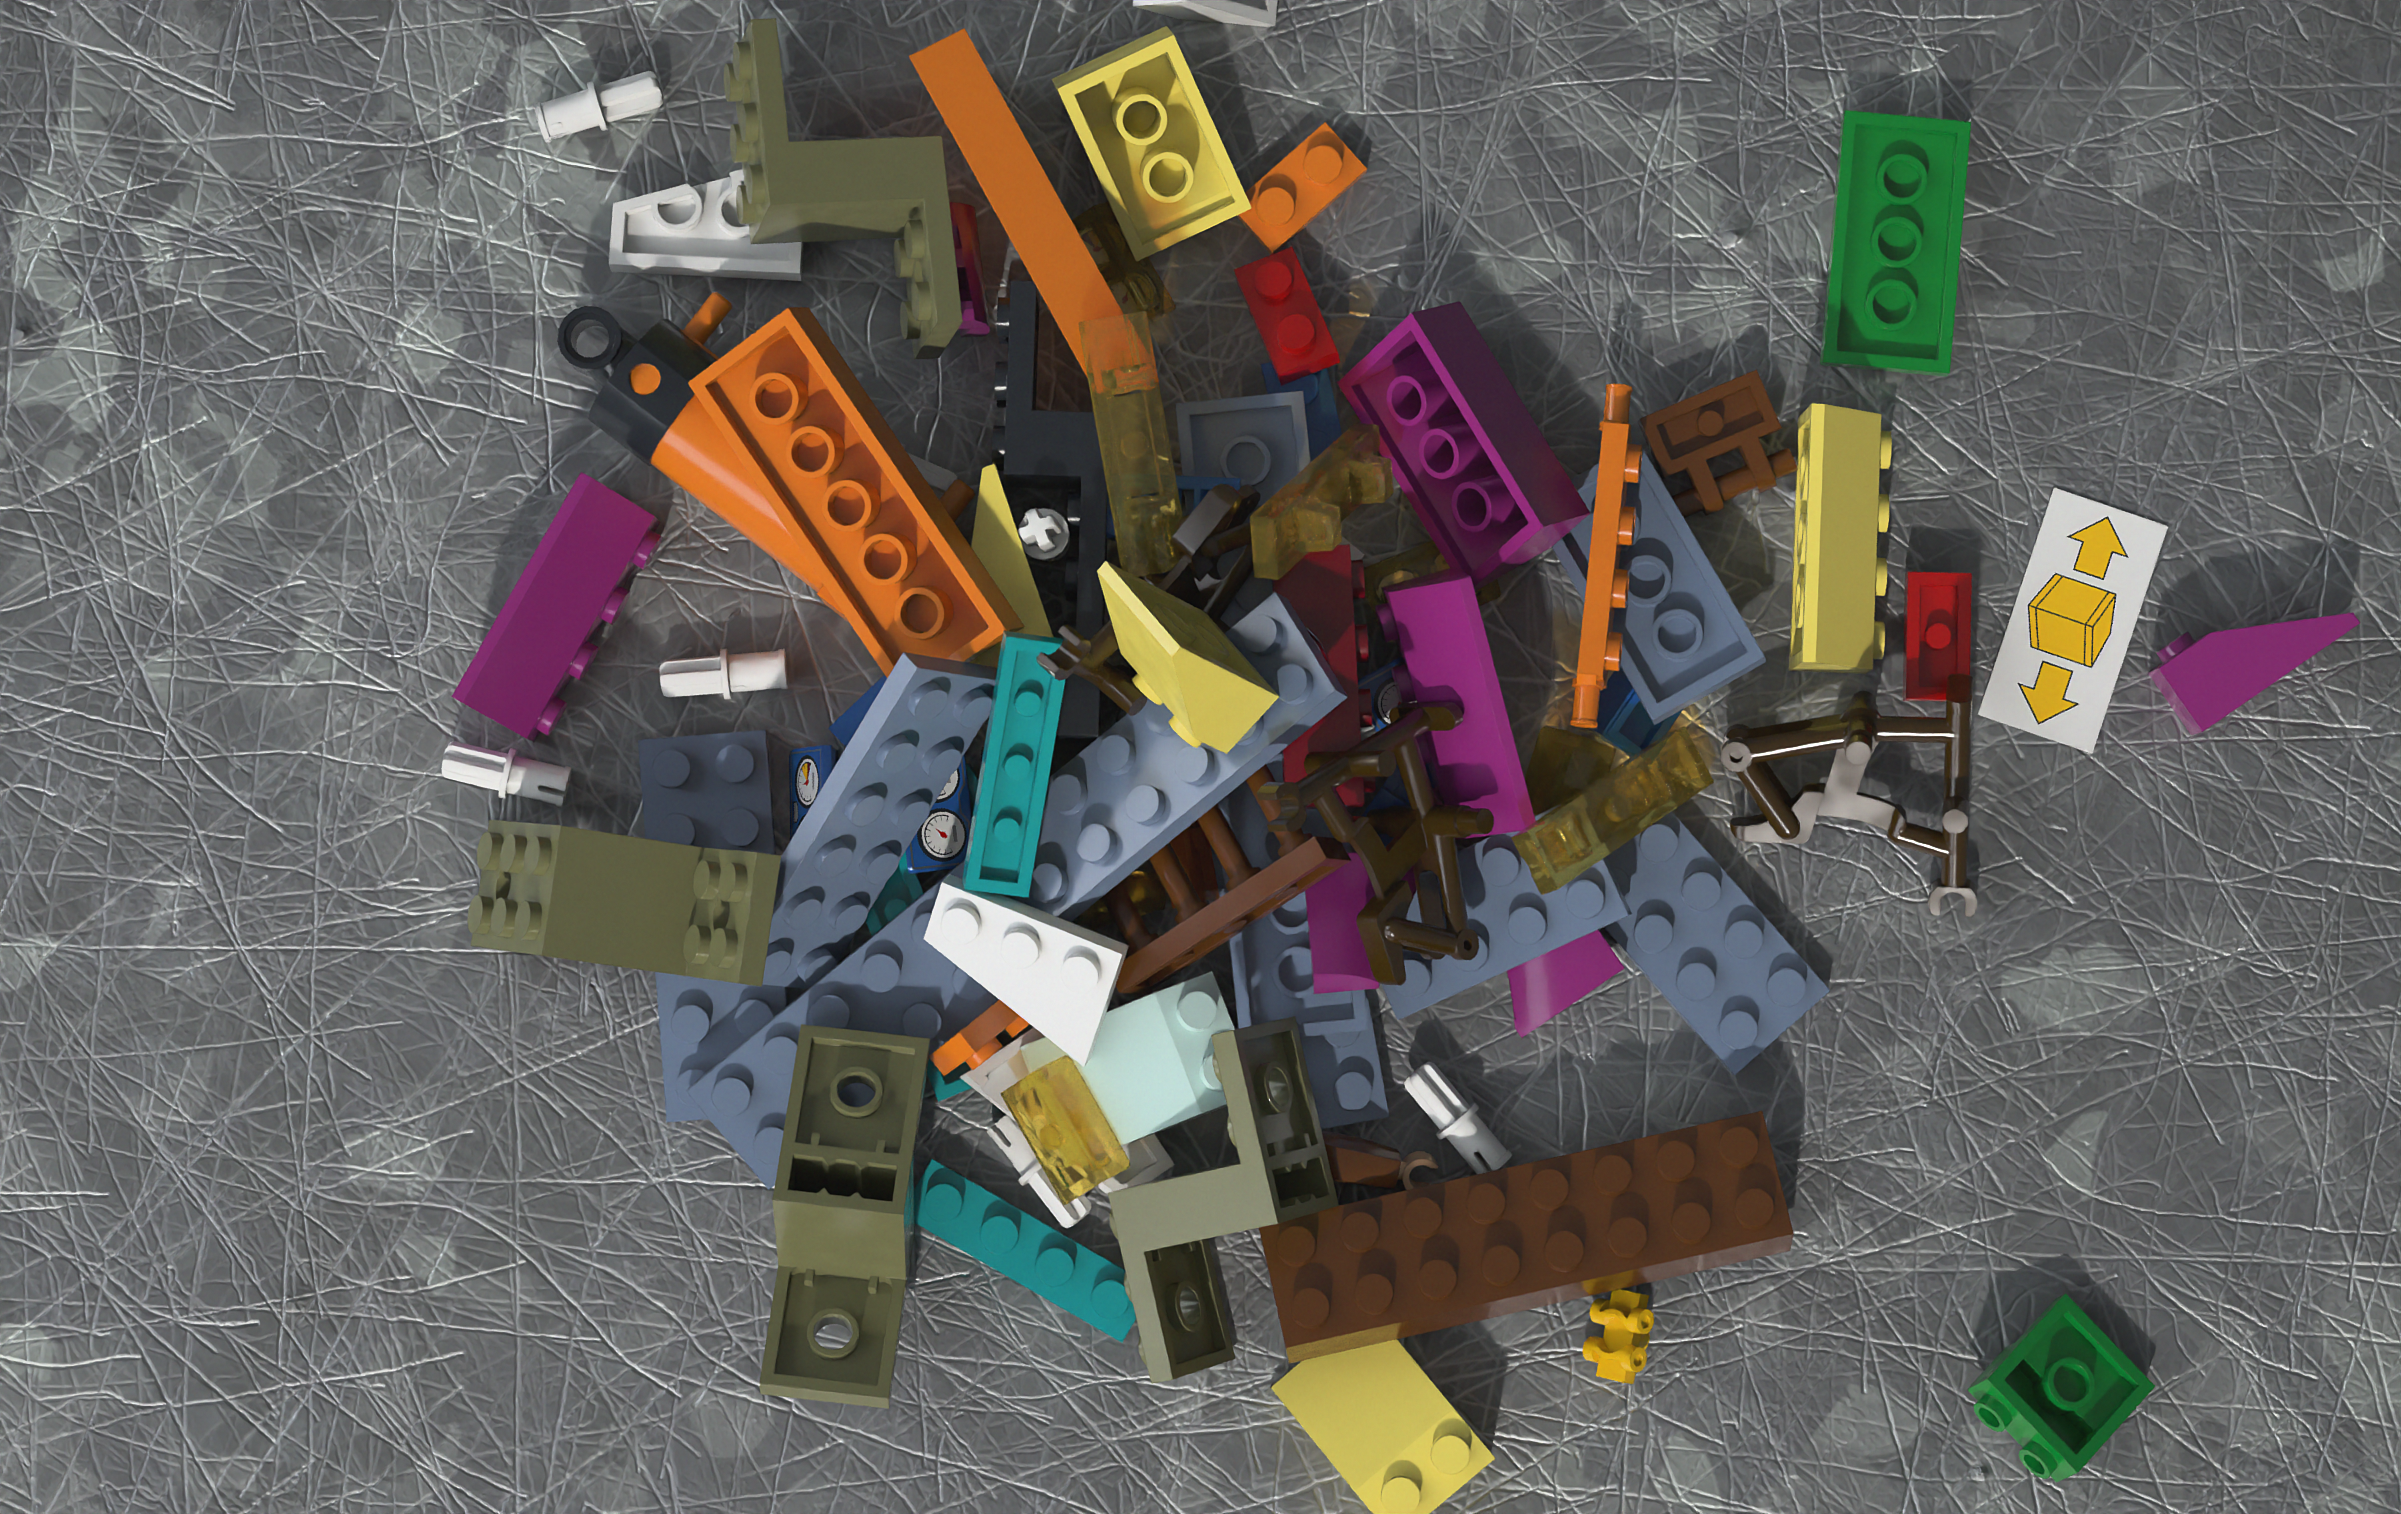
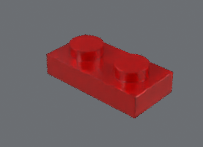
[1233,247,1340,386]
[1903,572,1972,702]

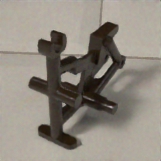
[1036,484,1290,716]
[1721,674,1977,917]
[1257,702,1494,986]

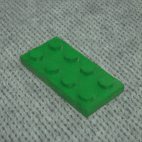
[1820,110,1971,377]

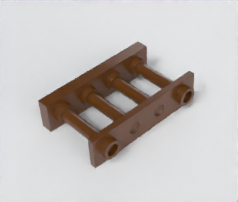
[1101,764,1351,993]

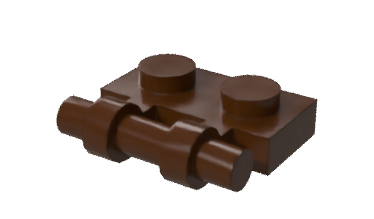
[1637,369,1797,518]

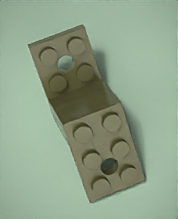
[724,18,963,360]
[467,820,781,987]
[1108,1016,1339,1384]
[759,1024,930,1409]

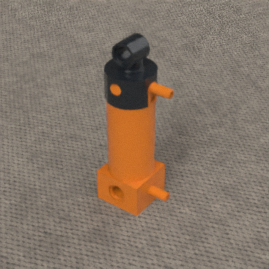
[557,292,975,623]

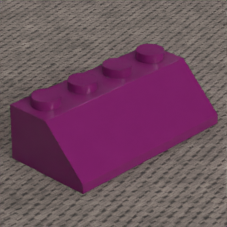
[1337,301,1590,591]
[451,472,663,742]
[1375,567,1537,840]

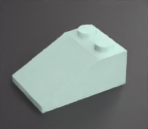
[1020,971,1235,1168]

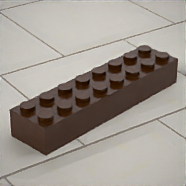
[1259,1111,1794,1363]

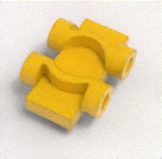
[1582,1289,1654,1384]

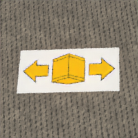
[1978,487,2168,754]

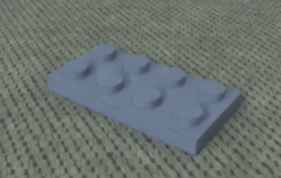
[1551,441,1766,725]
[1381,797,1632,1020]
[1603,799,1831,1075]

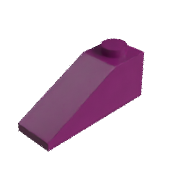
[2148,613,2360,736]

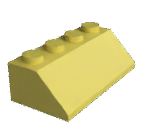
[1789,403,1892,674]

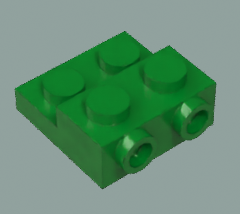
[1967,1293,2155,1483]

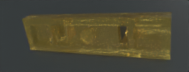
[1078,311,1182,577]
[1250,423,1394,580]
[1511,726,1714,895]

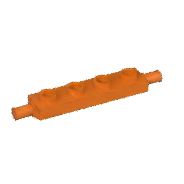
[1570,383,1642,728]

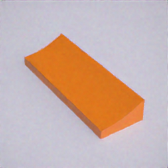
[909,28,1152,403]
[688,307,1025,678]

